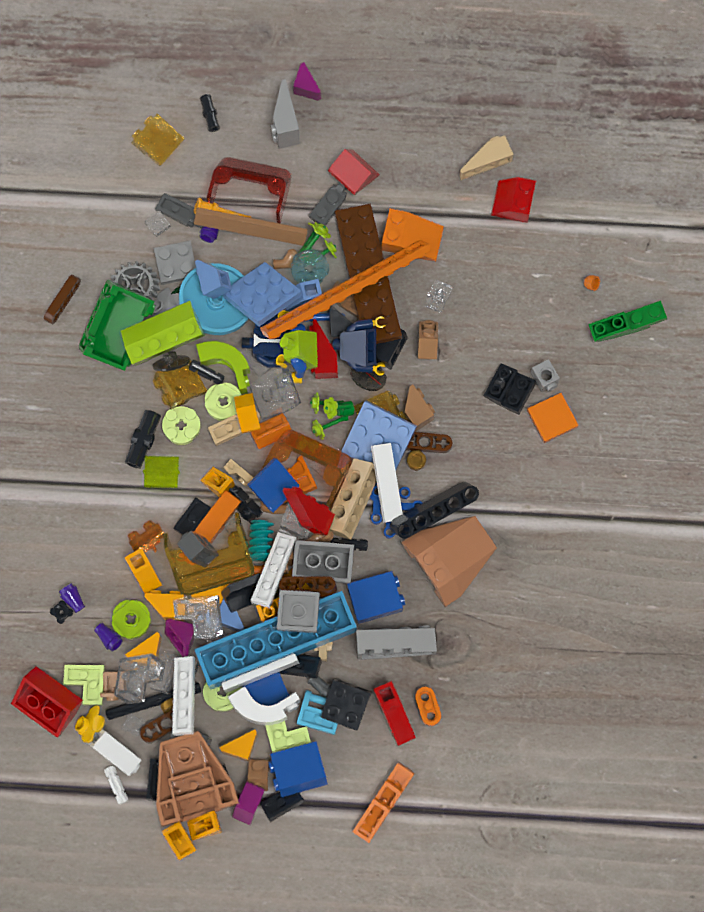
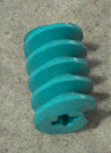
[248,520,274,562]

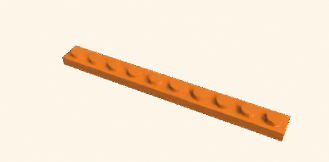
[260,240,431,339]

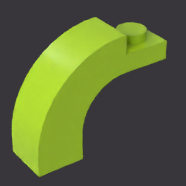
[196,341,250,395]

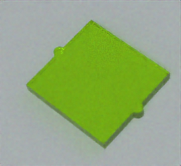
[143,456,180,488]

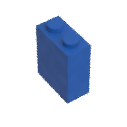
[347,571,405,624]
[268,741,328,797]

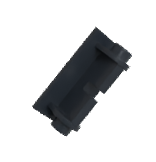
[228,486,263,524]

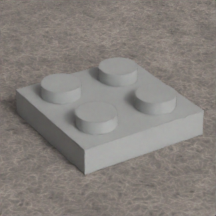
[154,241,196,285]
[277,590,320,633]

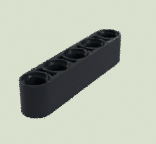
[390,482,479,539]

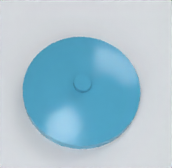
[178,263,249,335]

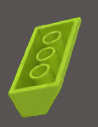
[121,301,205,366]

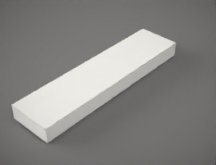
[371,443,403,523]
[251,532,296,608]
[222,654,299,693]
[172,656,195,736]

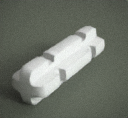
[104,766,128,804]

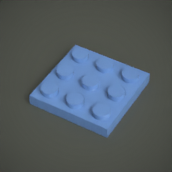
[223,262,302,327]
[341,400,417,471]

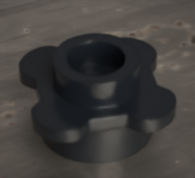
[50,600,73,624]

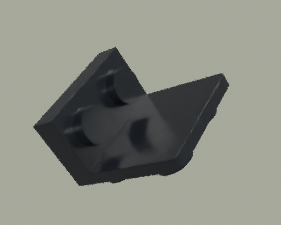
[321,678,372,731]

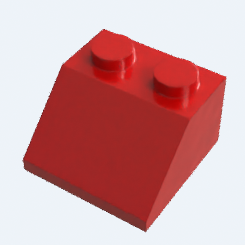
[491,177,536,223]

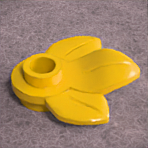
[75,705,105,743]

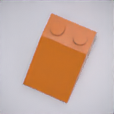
[382,208,444,262]

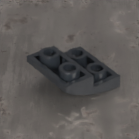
[484,363,536,415]

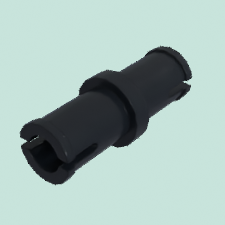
[200,94,220,132]

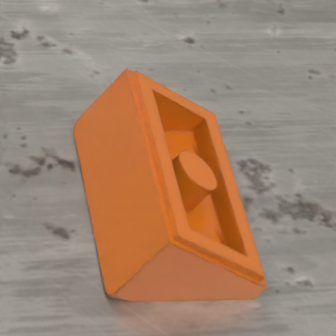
[250,413,293,449]

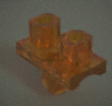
[128,520,165,553]

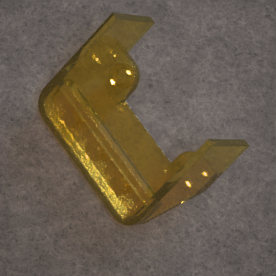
[163,512,254,595]

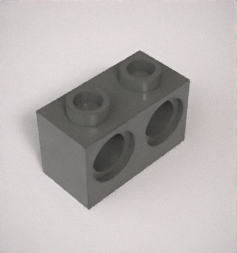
[177,531,219,567]

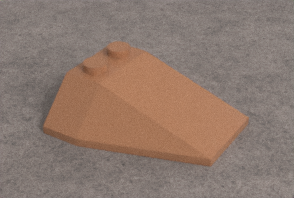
[401,516,497,607]
[156,731,239,826]

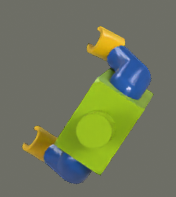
[280,324,318,384]

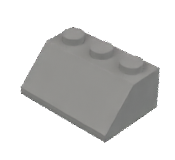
[292,540,354,584]

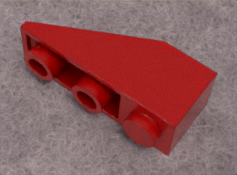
[309,319,338,379]
[282,487,335,535]
[373,681,416,746]

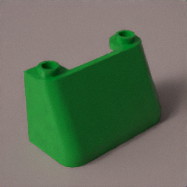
[79,280,155,371]

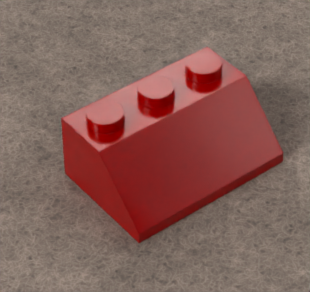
[11,666,83,738]

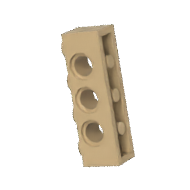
[329,458,377,540]

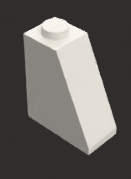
[86,729,141,776]

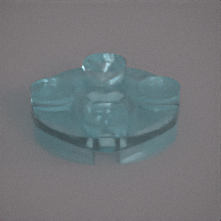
[291,249,329,283]

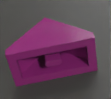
[293,62,321,101]
[165,619,196,657]
[232,781,265,825]

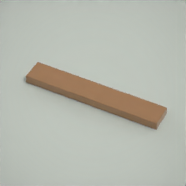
[194,208,308,246]

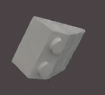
[271,79,300,149]

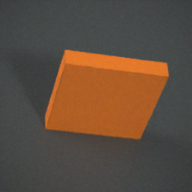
[527,393,579,443]

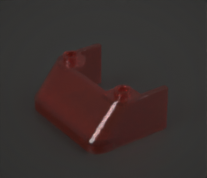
[207,157,291,224]

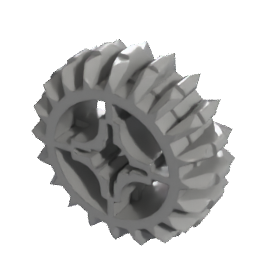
[111,261,160,300]

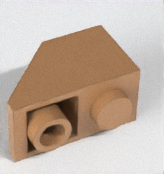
[418,320,438,359]
[404,385,435,432]

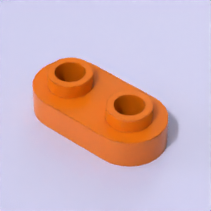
[415,687,441,726]

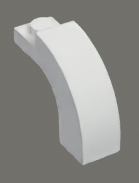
[228,687,300,725]

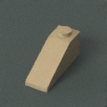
[460,135,513,180]

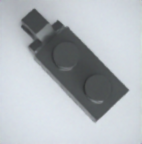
[309,182,347,226]
[155,193,203,229]

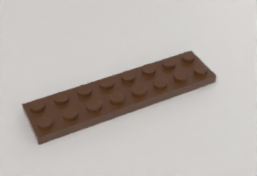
[335,204,402,344]

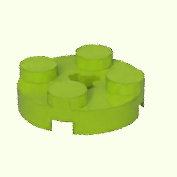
[112,600,151,640]

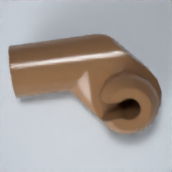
[273,249,298,269]
[260,501,289,514]
[306,530,334,542]

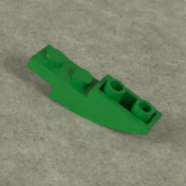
[588,301,668,342]

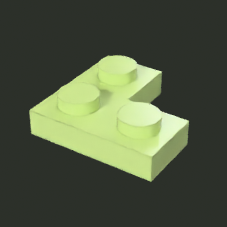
[64,665,105,706]
[265,721,311,753]

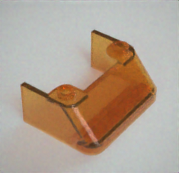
[261,430,352,511]

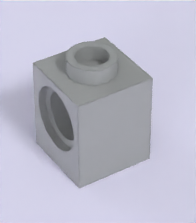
[531,359,560,392]

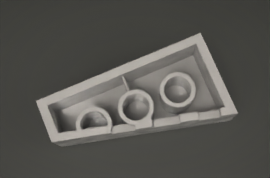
[356,625,437,660]

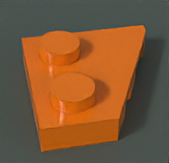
[282,455,317,504]

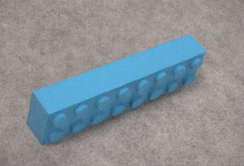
[194,591,357,690]

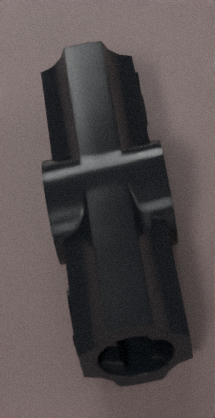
[125,410,161,469]

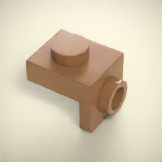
[100,671,125,701]
[248,759,269,791]

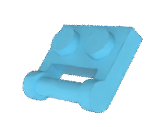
[296,690,338,735]

